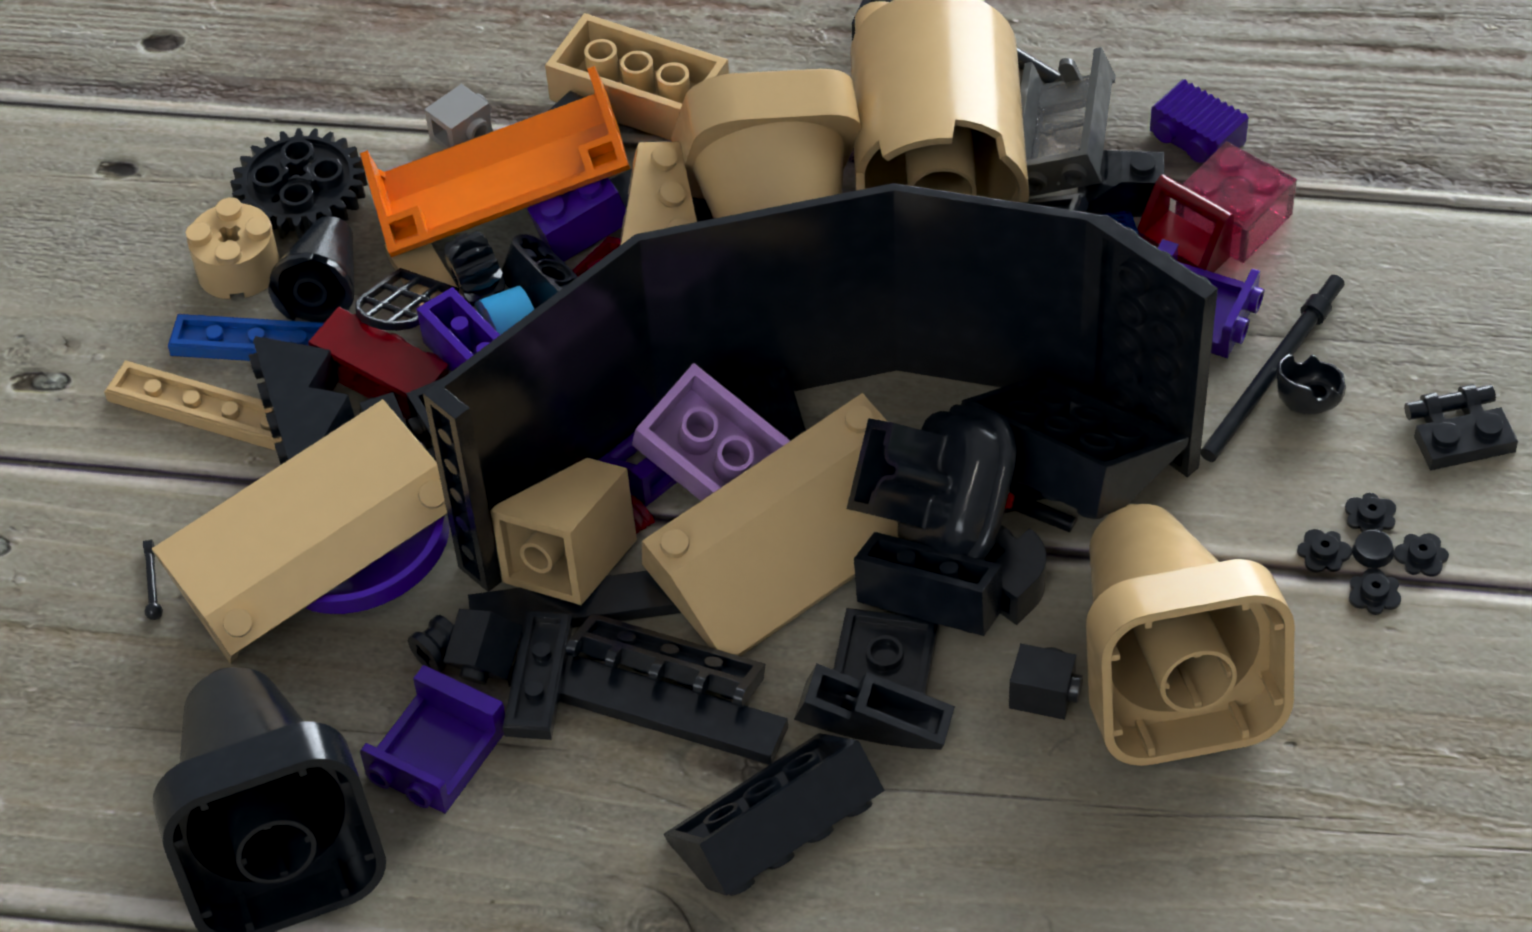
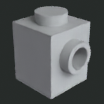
[424,83,493,149]

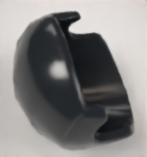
[1277,354,1346,415]

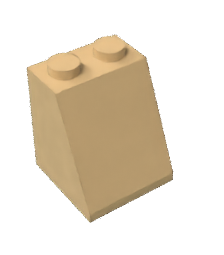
[490,458,637,605]

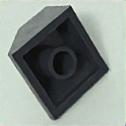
[1077,149,1164,217]

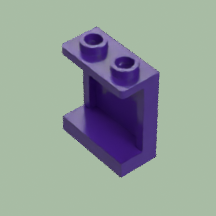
[1158,239,1265,359]
[360,665,505,814]

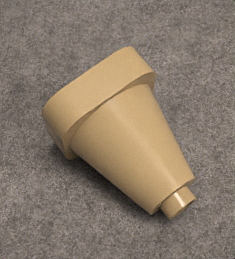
[671,69,861,219]
[1086,504,1295,766]

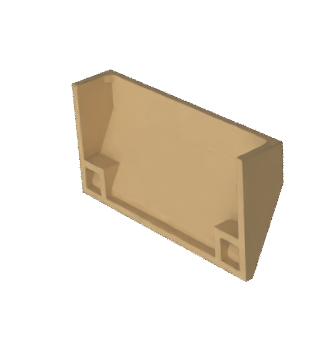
[642,393,898,656]
[152,399,447,664]

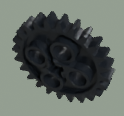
[230,128,368,239]

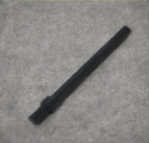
[1201,274,1345,462]

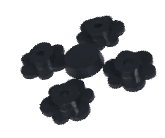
[1297,492,1449,615]

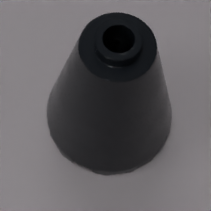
[268,216,354,323]

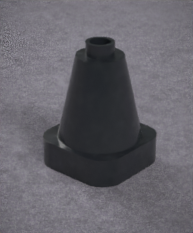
[152,667,386,932]

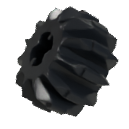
[444,231,505,307]

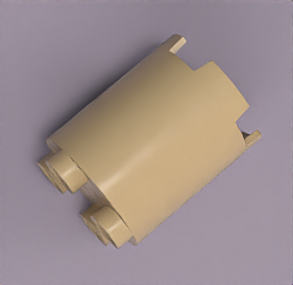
[850,0,1029,202]

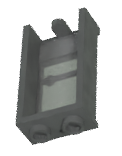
[1020,47,1116,197]

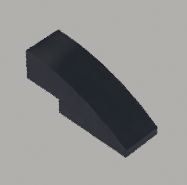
[794,663,955,750]

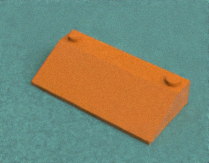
[360,66,630,258]

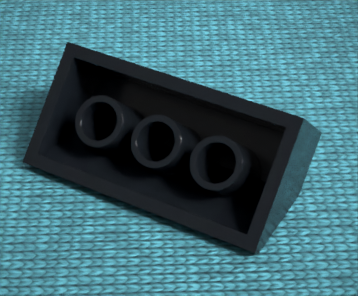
[664,733,885,896]

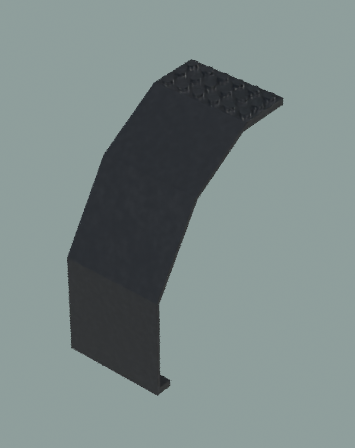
[423,183,1218,592]

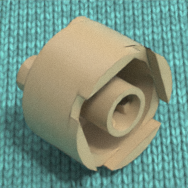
[185,197,279,299]

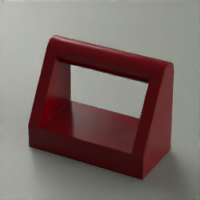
[1136,174,1234,273]

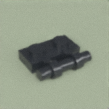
[1404,384,1518,471]

